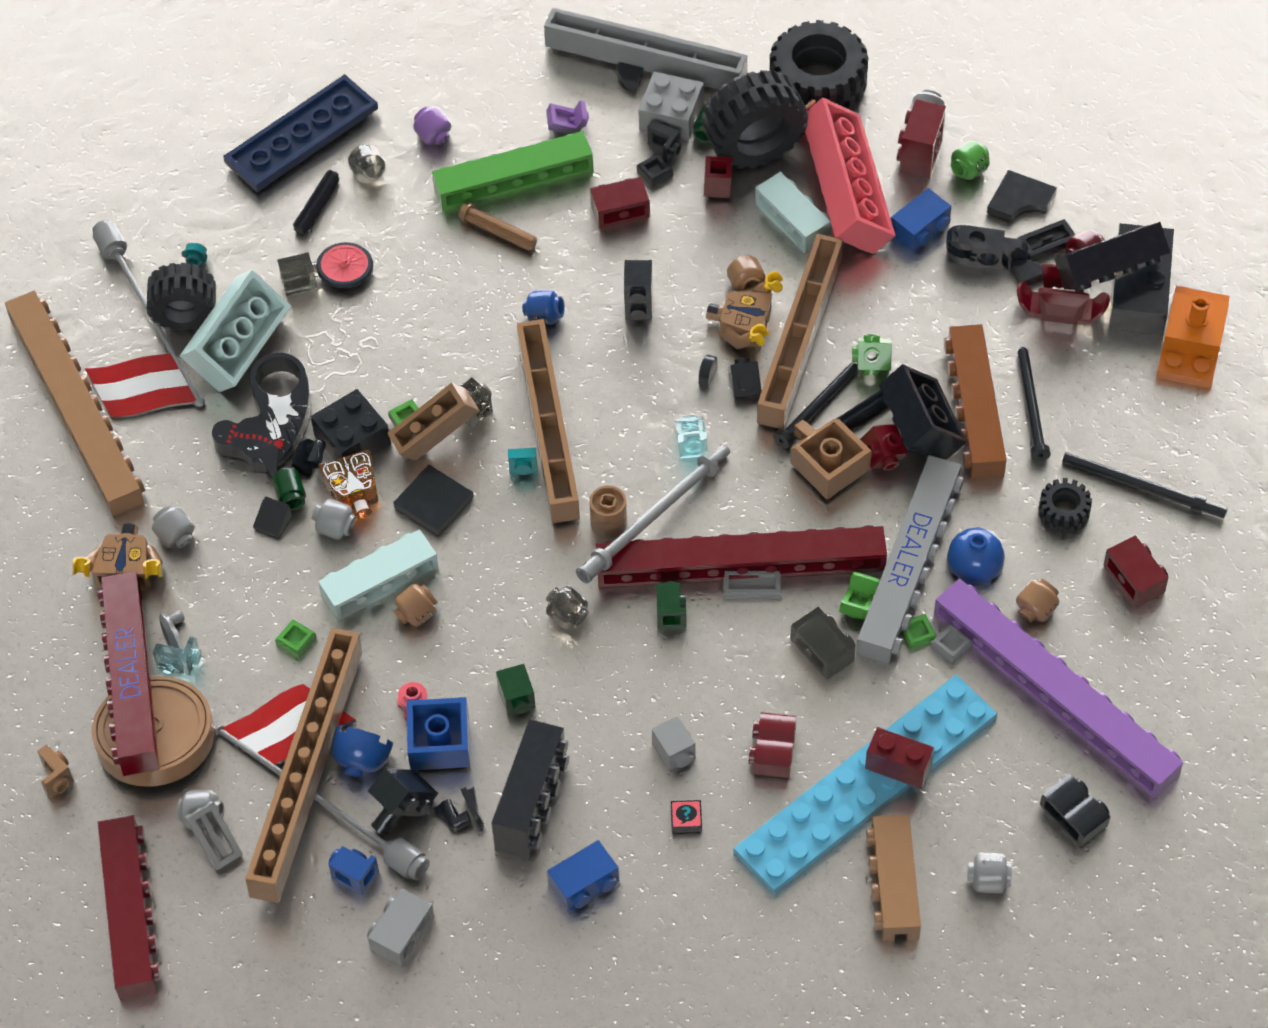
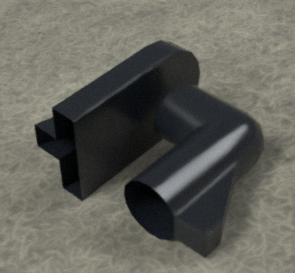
[291,439,326,477]
[433,787,484,831]

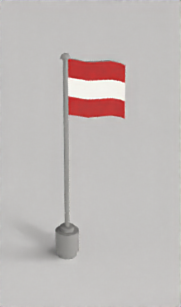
[85,220,205,419]
[214,684,430,881]

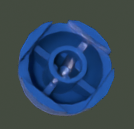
[946,527,1005,586]
[331,726,394,778]

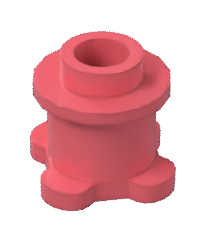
[397,682,427,720]

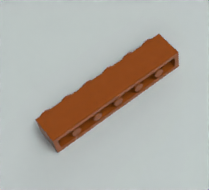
[944,324,1007,479]

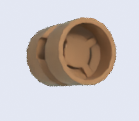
[589,485,627,538]

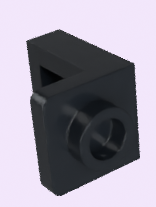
[647,120,682,165]
[728,358,762,399]

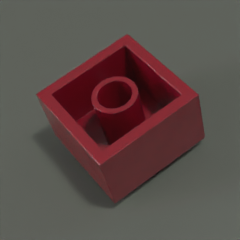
[896,99,946,179]

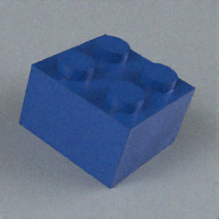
[407,697,470,770]

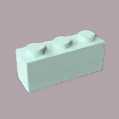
[755,172,831,253]

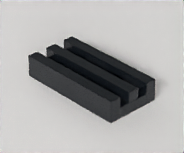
[1017,219,1076,261]

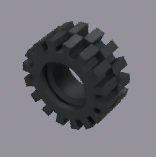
[1038,478,1092,534]

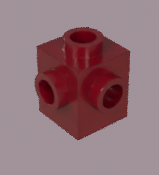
[860,424,908,470]

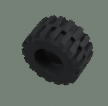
[146,263,216,331]

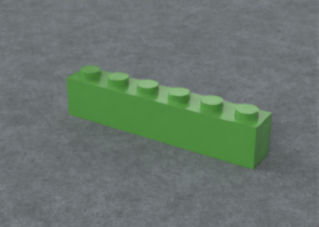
[432,131,594,211]

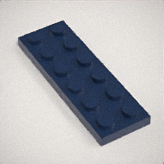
[223,74,379,192]

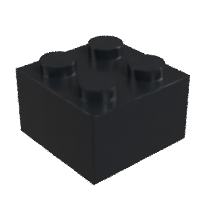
[310,389,391,472]

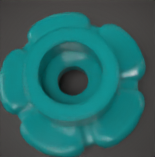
[181,243,208,266]

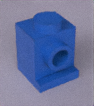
[328,846,379,895]

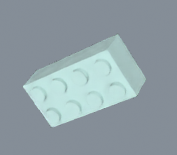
[180,270,291,392]

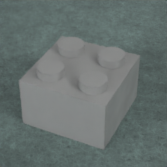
[638,72,704,141]

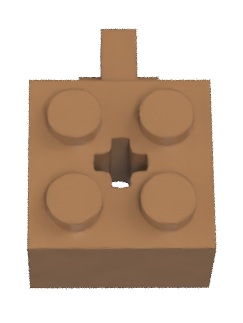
[790,419,871,499]

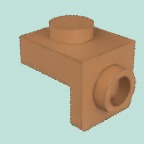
[37,744,74,799]

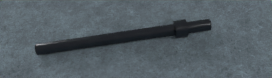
[1062,452,1228,519]

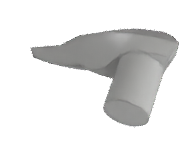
[159,610,185,659]

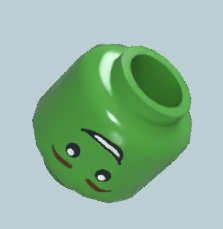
[950,141,990,180]

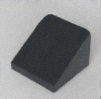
[253,496,292,538]

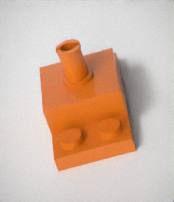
[1156,285,1230,388]

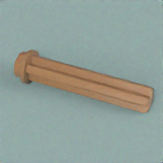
[459,203,538,250]

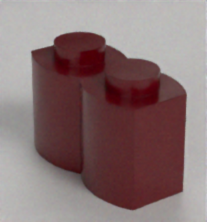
[748,712,797,778]

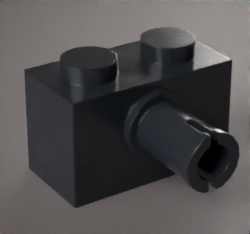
[368,767,439,836]

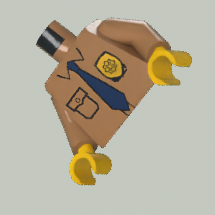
[706,271,783,351]
[72,523,163,589]

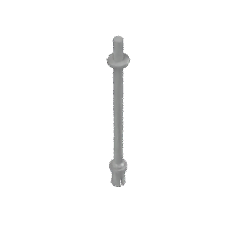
[576,445,730,584]

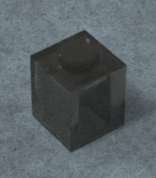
[277,252,320,296]

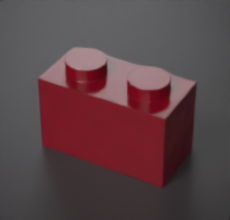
[590,177,650,229]
[1103,535,1169,607]
[865,727,934,789]

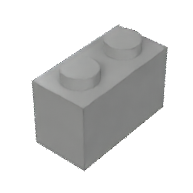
[367,888,435,967]

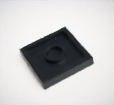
[393,464,473,535]

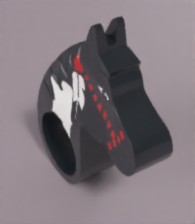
[212,352,311,480]

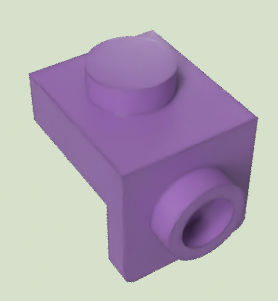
[546,100,589,134]

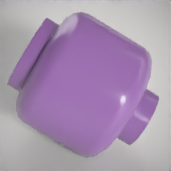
[413,106,452,145]

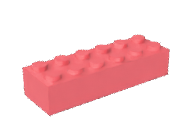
[805,97,896,254]

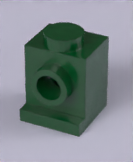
[656,581,687,628]

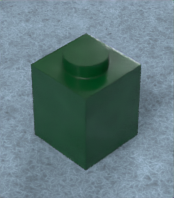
[496,664,536,715]

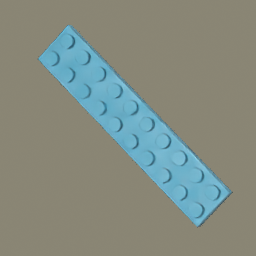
[734,674,997,895]

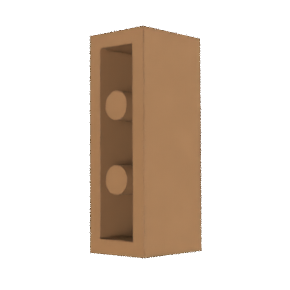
[387,382,480,461]

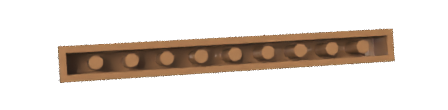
[4,290,145,517]
[245,628,362,903]

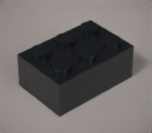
[879,364,967,460]

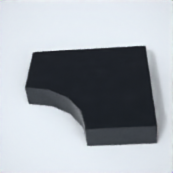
[987,170,1057,221]

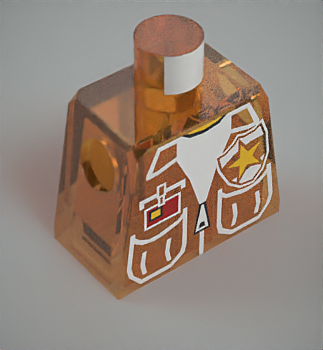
[318,449,378,519]

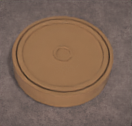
[92,676,215,786]

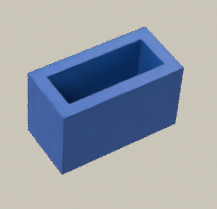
[891,188,952,252]
[547,840,619,912]

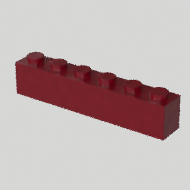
[97,815,161,1000]

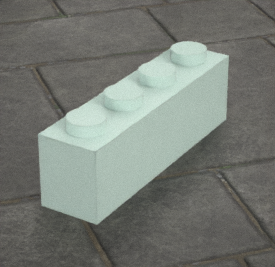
[318,529,439,621]

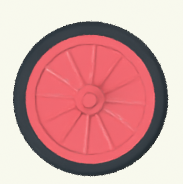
[316,242,373,288]

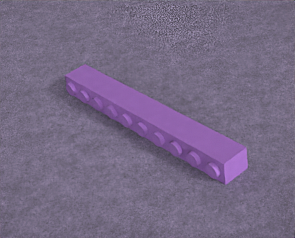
[934,578,1184,799]

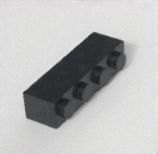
[1054,222,1171,292]

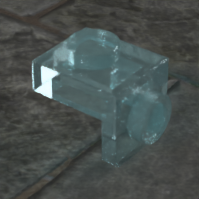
[675,415,708,458]
[152,636,202,676]

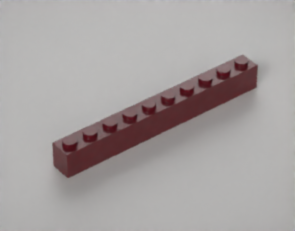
[596,525,887,588]

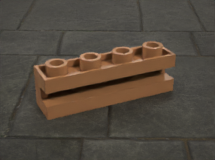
[866,815,921,942]

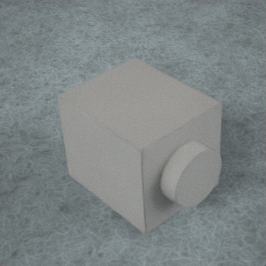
[652,716,696,771]

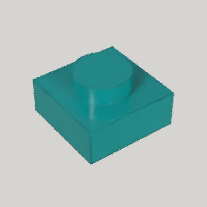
[508,447,538,475]

